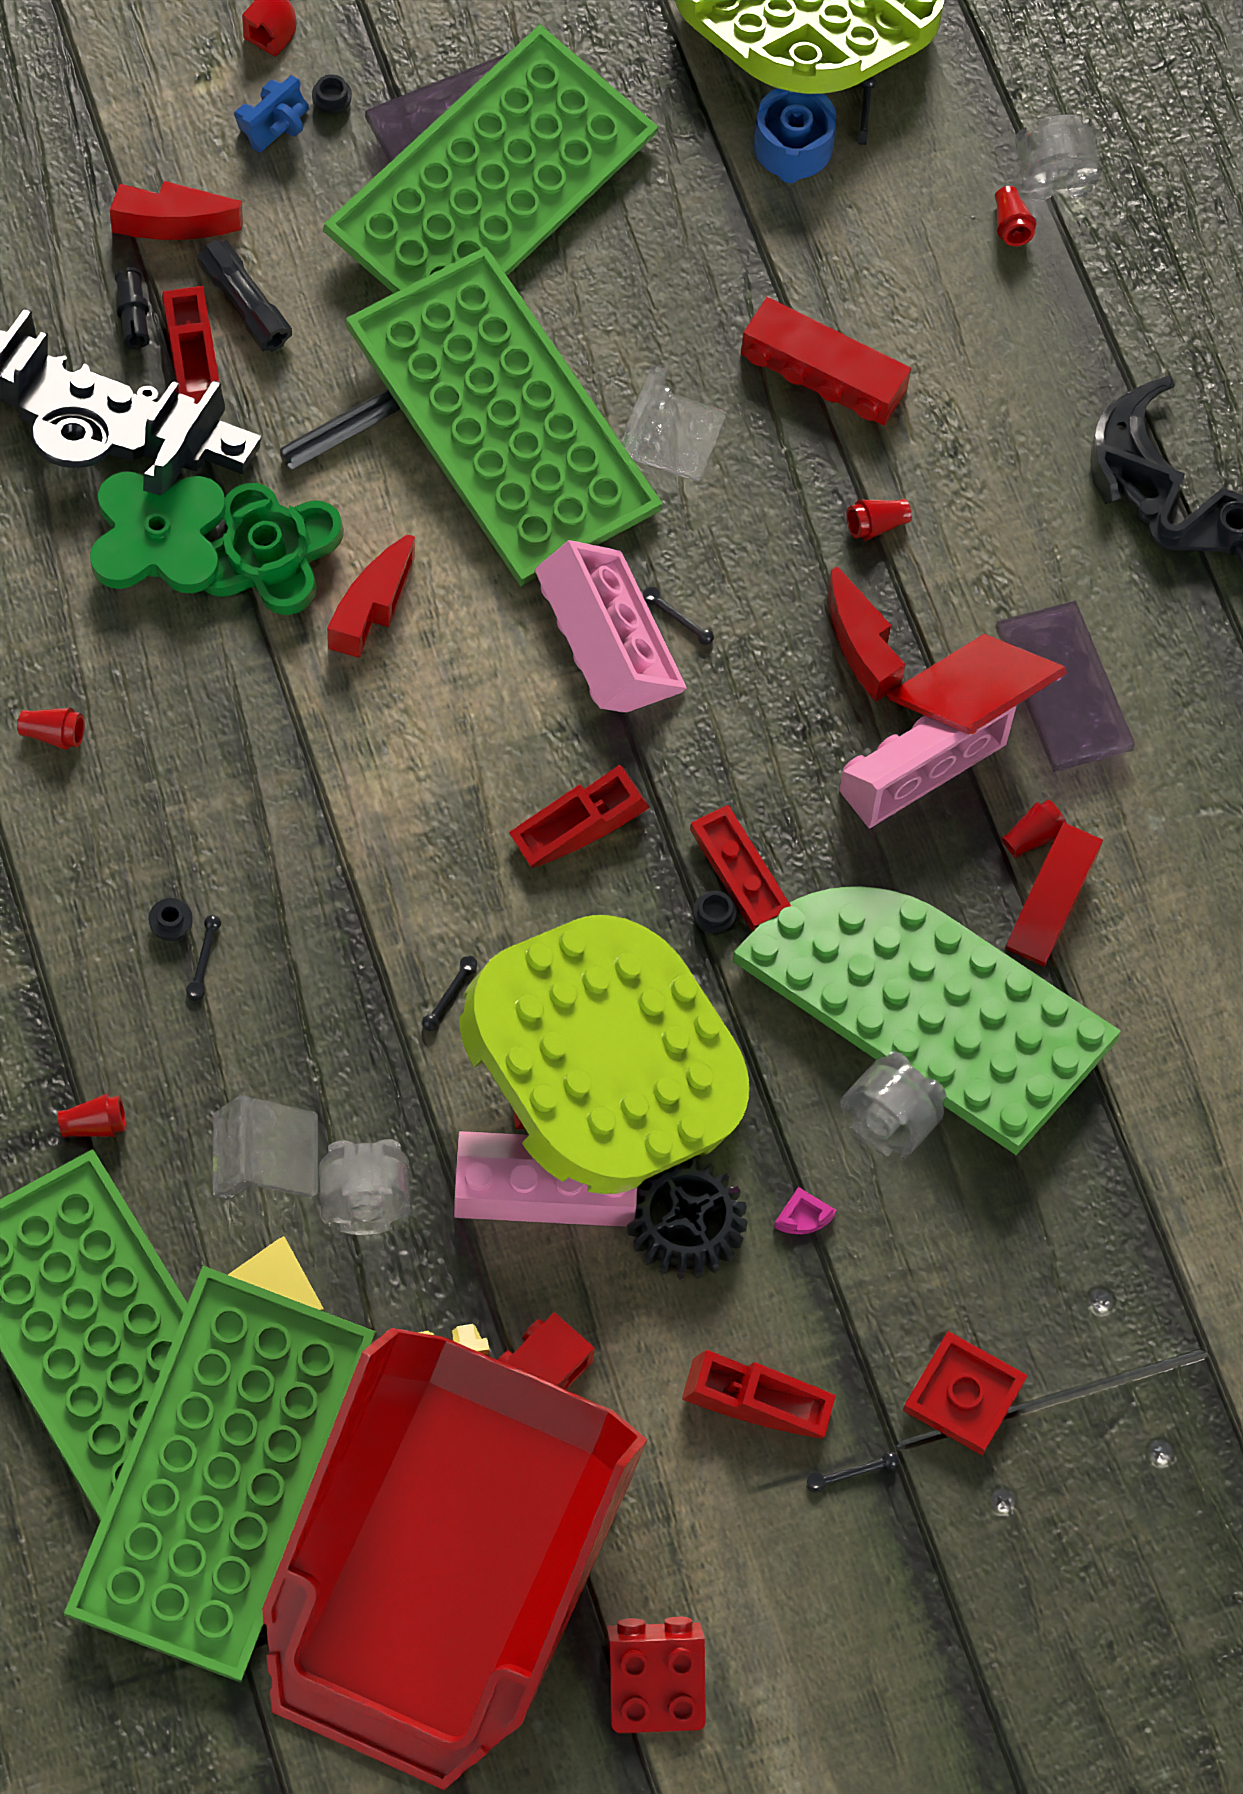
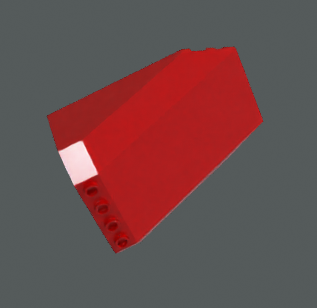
[262,1328,648,1790]

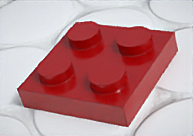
[903,1331,1028,1456]

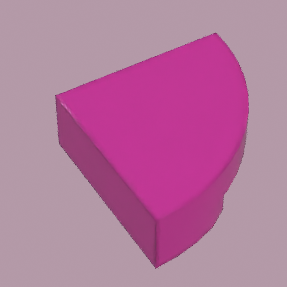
[774,1187,836,1234]

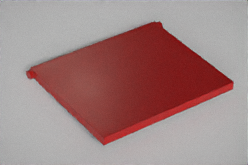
[886,634,1067,735]

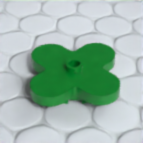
[90,472,226,593]
[204,483,344,615]

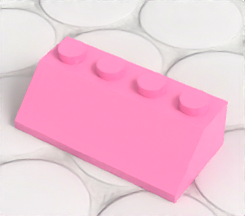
[534,540,687,713]
[839,705,1017,829]
[454,1131,637,1227]

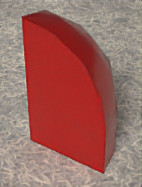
[242,0,297,57]

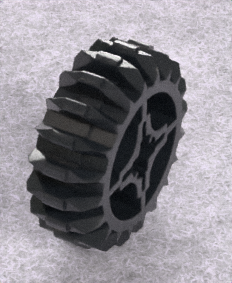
[627,1158,748,1280]

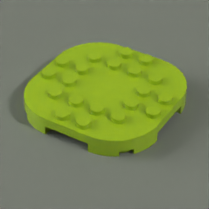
[674,0,944,94]
[459,915,749,1194]

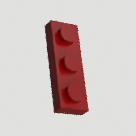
[690,805,791,932]

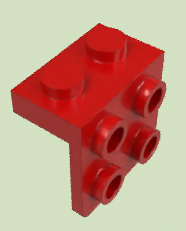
[607,1617,706,1733]

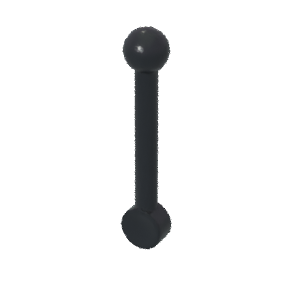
[858,76,876,145]
[643,587,714,645]
[186,915,221,1001]
[422,956,477,1032]
[807,1452,900,1493]

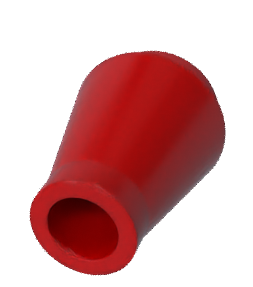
[995,186,1037,246]
[846,499,912,541]
[17,707,85,750]
[1001,799,1067,859]
[58,1093,127,1138]

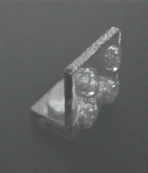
[623,364,727,481]
[213,1095,318,1199]

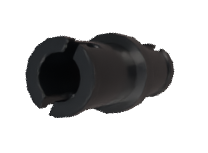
[115,267,150,349]

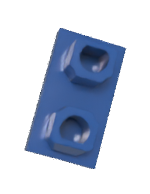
[234,75,310,153]

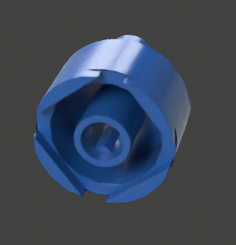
[753,88,836,183]

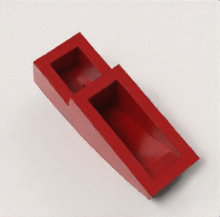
[110,181,243,240]
[162,286,219,404]
[327,534,415,658]
[827,566,906,702]
[509,765,650,868]
[1005,822,1103,967]
[682,1350,836,1439]

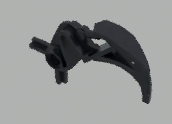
[1090,375,1243,566]

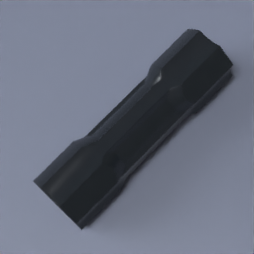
[197,239,292,352]

